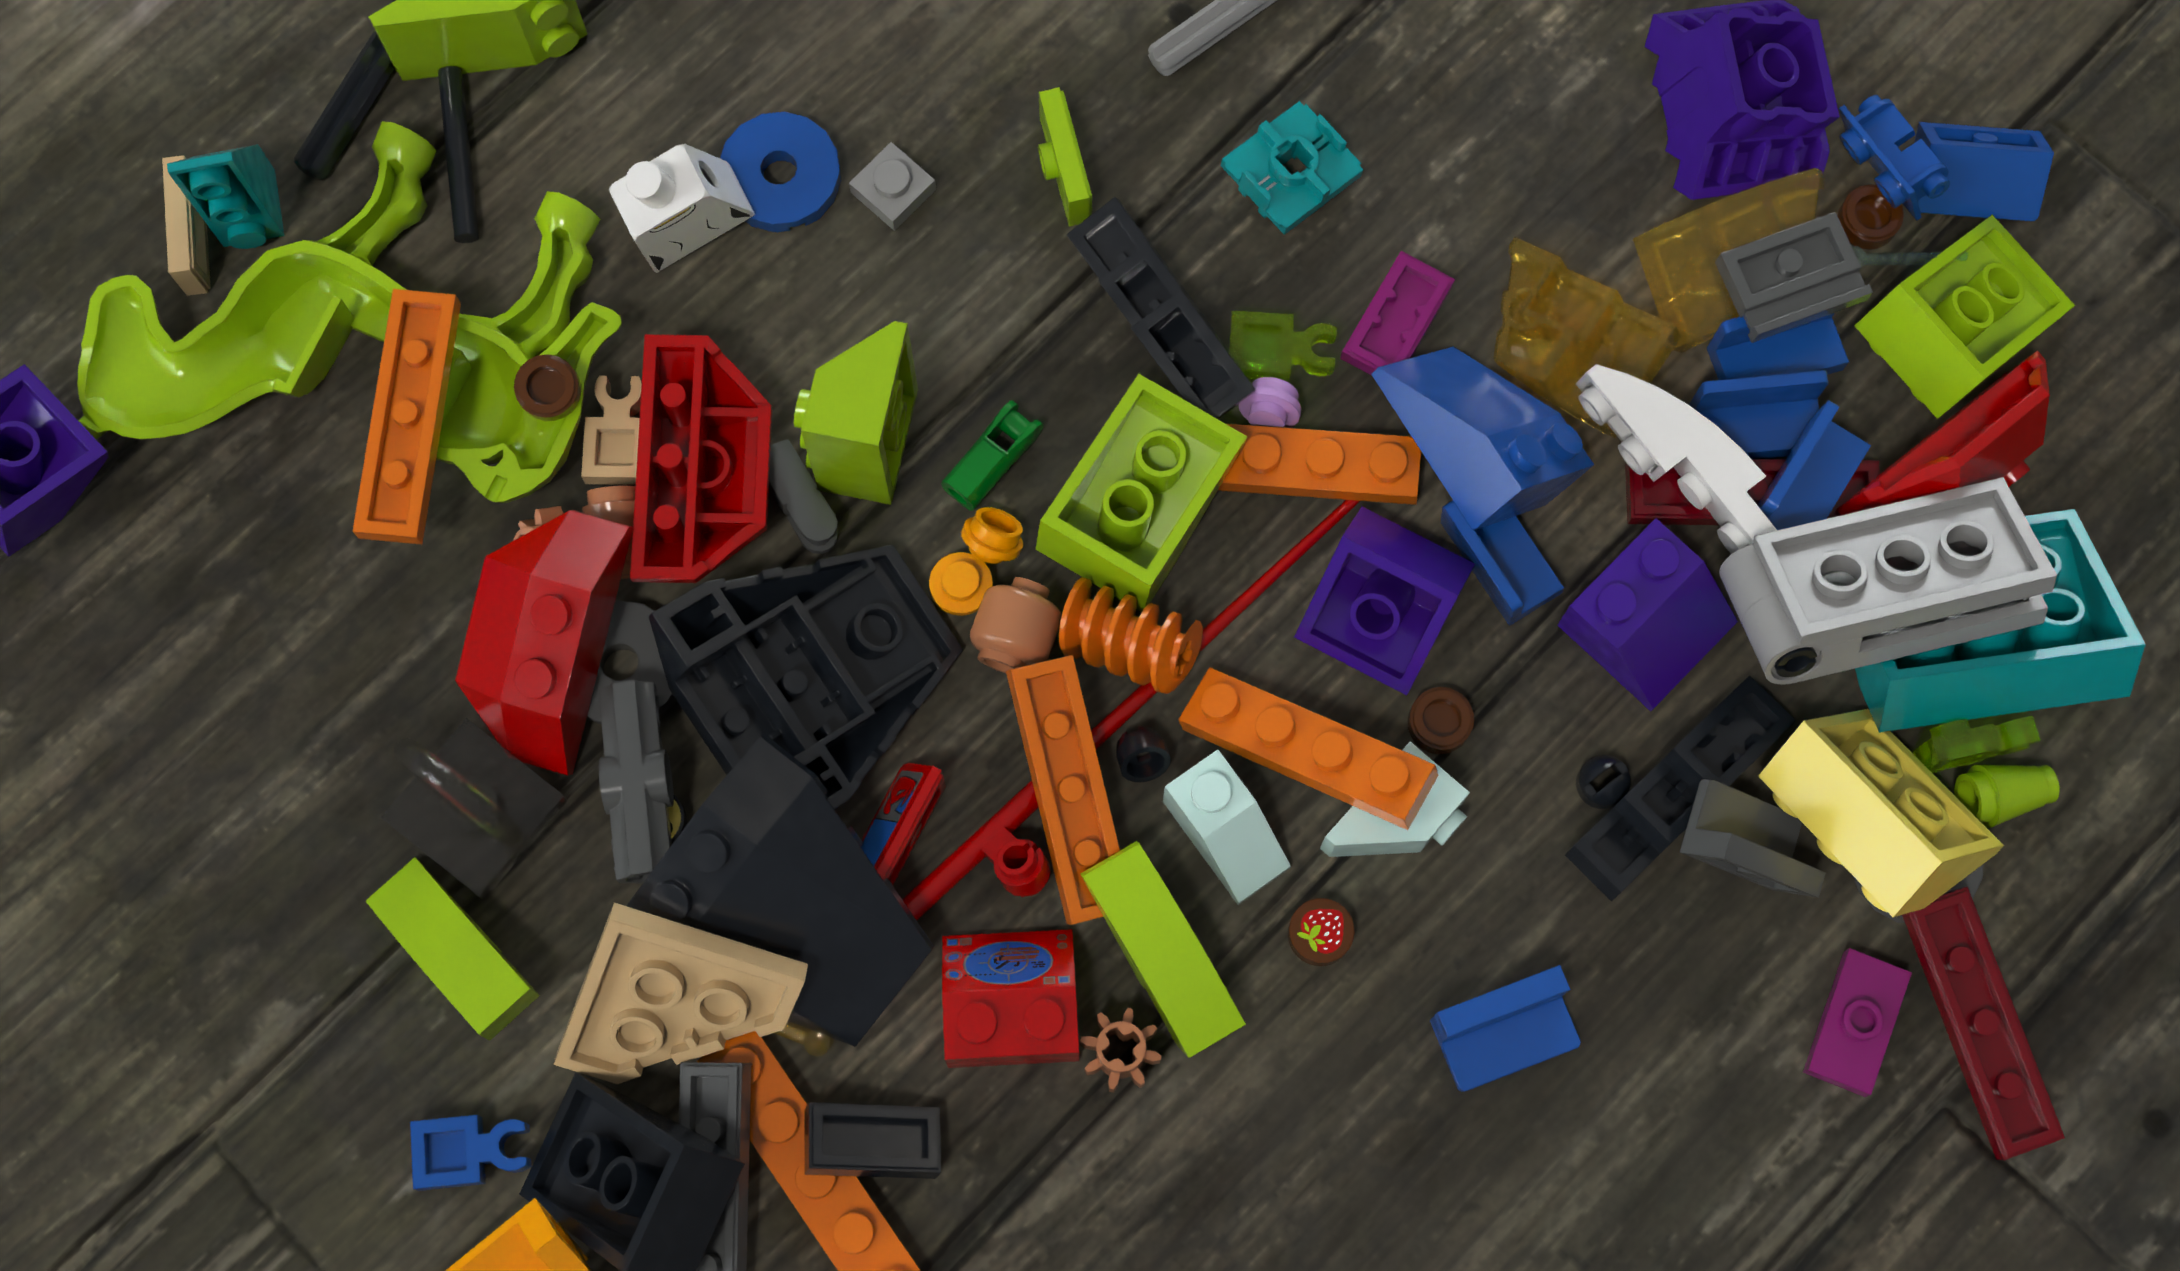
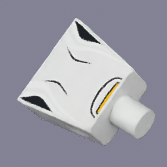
[609,144,755,273]

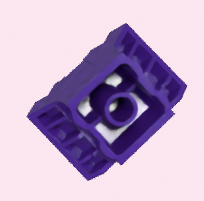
[1644,0,1840,200]

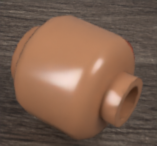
[970,577,1062,674]

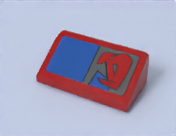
[861,763,946,885]

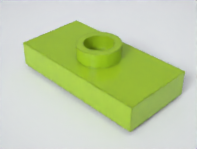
[1038,87,1092,227]

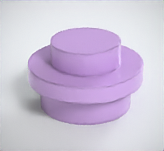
[1238,377,1302,428]

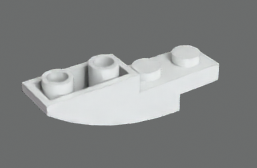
[1576,364,1777,554]

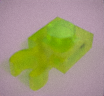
[1229,311,1337,381]
[1913,716,2041,773]

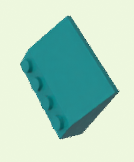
[1855,509,2146,733]

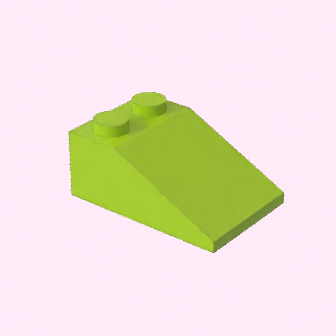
[368,0,588,81]
[1854,215,2075,419]
[1035,374,1247,612]

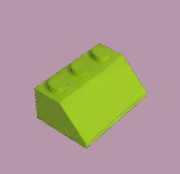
[794,321,918,505]

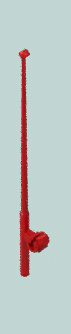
[902,500,1360,920]

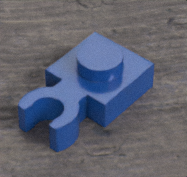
[410,1115,532,1191]

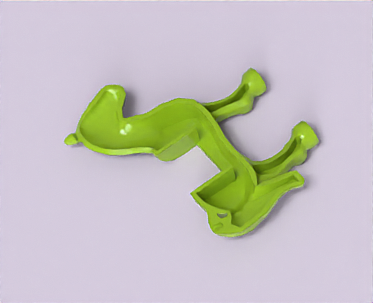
[77,121,622,503]

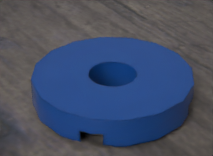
[720,112,841,233]

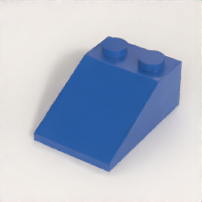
[1371,347,1594,531]

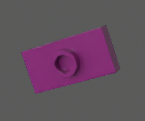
[1340,251,1455,376]
[1803,948,1912,1097]

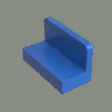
[1914,122,2054,221]
[1706,313,1849,380]
[1689,370,1829,459]
[1758,400,1871,530]
[1441,500,1564,626]
[1430,965,1581,1092]

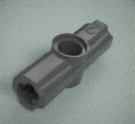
[598,680,674,884]

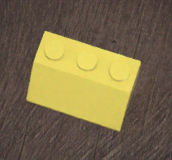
[1758,709,2004,917]

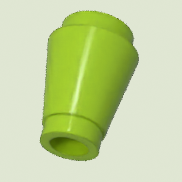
[1954,765,2060,828]

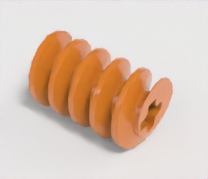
[1059,577,1203,694]

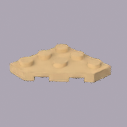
[554,903,808,1084]

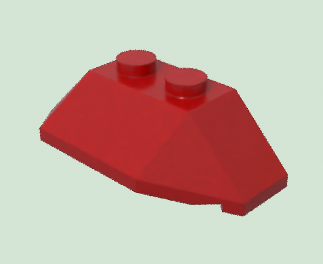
[630,334,772,583]
[1836,351,2050,515]
[455,510,633,776]

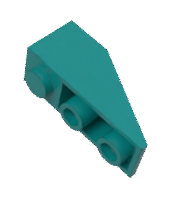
[167,144,285,249]

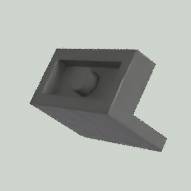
[1680,779,1826,898]

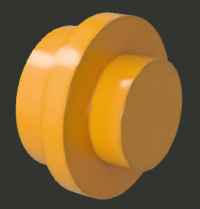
[961,507,1023,564]
[929,552,993,616]

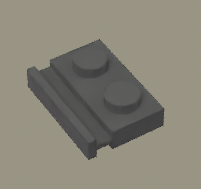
[1715,212,1873,343]

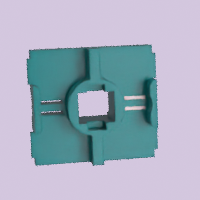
[1220,101,1363,235]

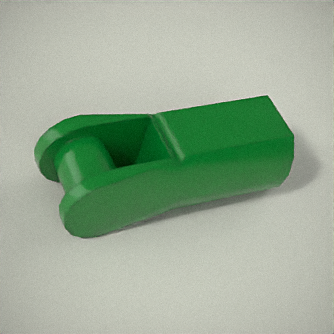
[941,400,1044,511]

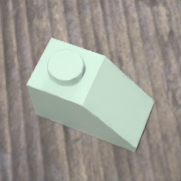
[1320,742,1470,857]
[1163,749,1291,905]

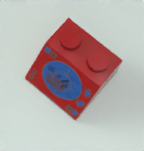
[942,929,1079,1068]

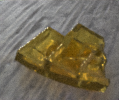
[1633,168,1825,353]
[1494,237,1682,438]

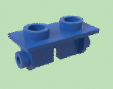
[1839,95,1950,221]

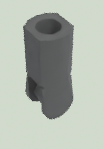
[769,439,838,554]

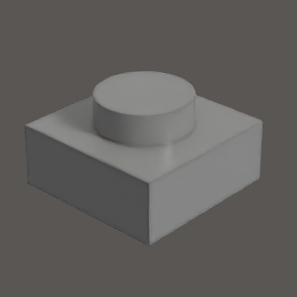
[849,142,936,231]

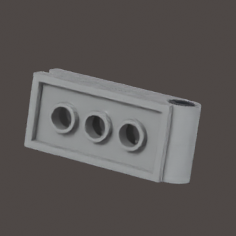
[1719,477,2057,685]

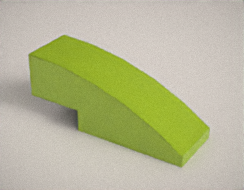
[1080,841,1246,1058]
[366,857,540,1041]

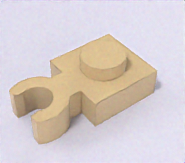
[581,375,642,485]

